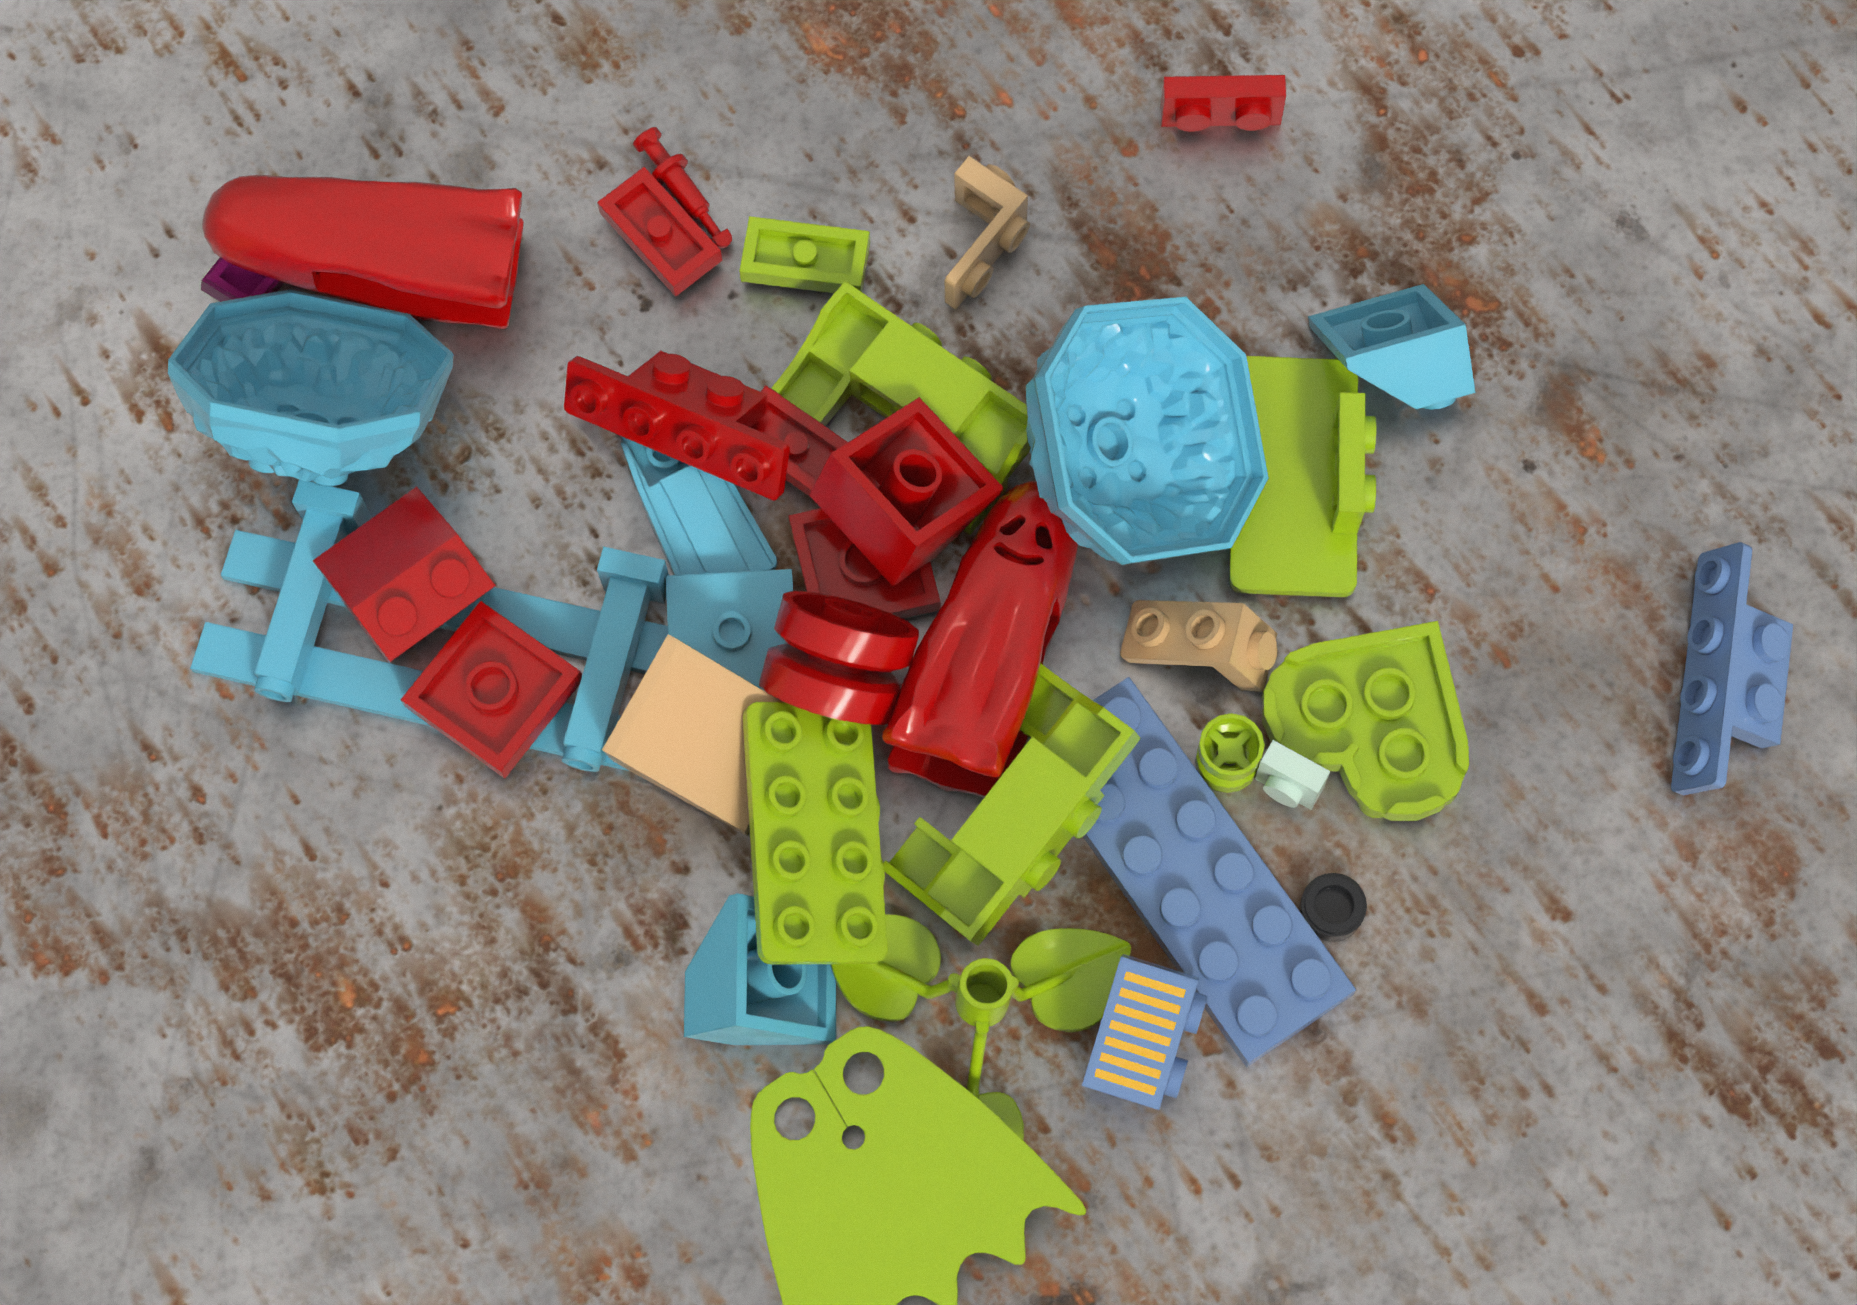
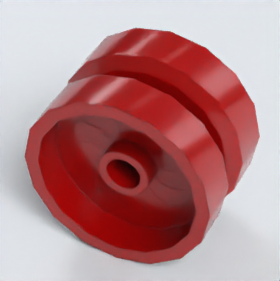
[759,591,919,725]

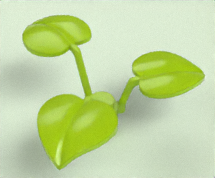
[830,914,1131,1140]

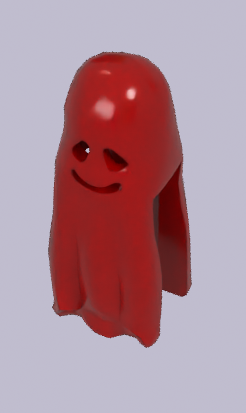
[202,175,524,329]
[882,481,1078,798]

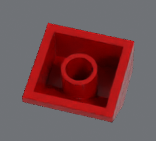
[809,397,1004,586]
[312,486,496,663]

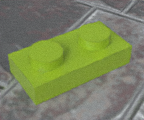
[739,216,870,293]

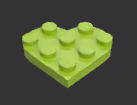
[1261,621,1469,821]

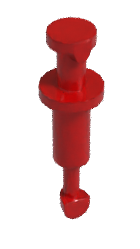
[633,127,732,249]

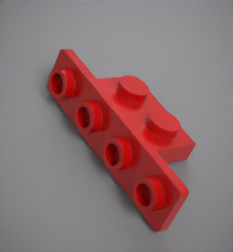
[564,351,790,501]

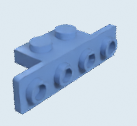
[1671,542,1793,795]

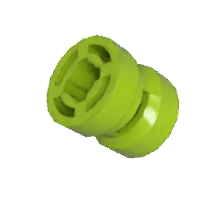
[1195,713,1265,793]

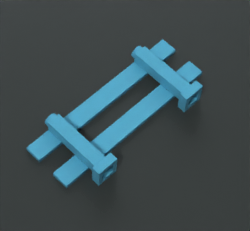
[190,480,669,772]

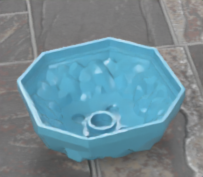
[168,289,454,486]
[1026,297,1269,565]

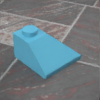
[1308,284,1476,410]
[684,893,836,1045]

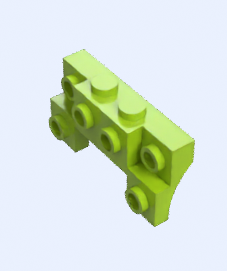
[771,281,1031,535]
[883,663,1141,946]

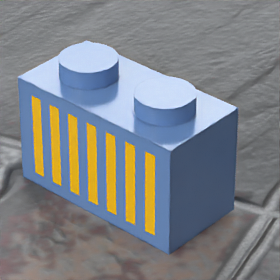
[1082,954,1208,1110]

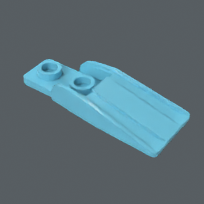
[619,435,778,575]

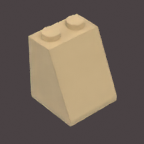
[602,634,783,836]

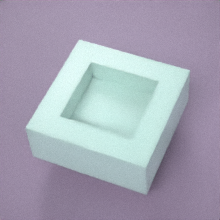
[1255,740,1330,810]

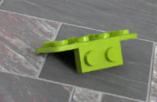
[1229,356,1376,597]
[743,702,888,965]

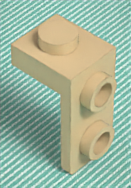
[944,156,1030,309]
[1120,600,1278,692]

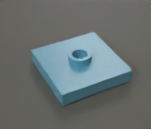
[665,569,793,698]

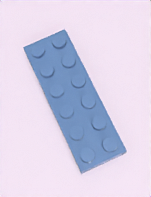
[1025,677,1356,1068]

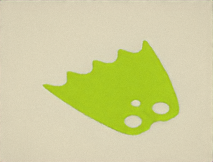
[750,1026,1086,1305]

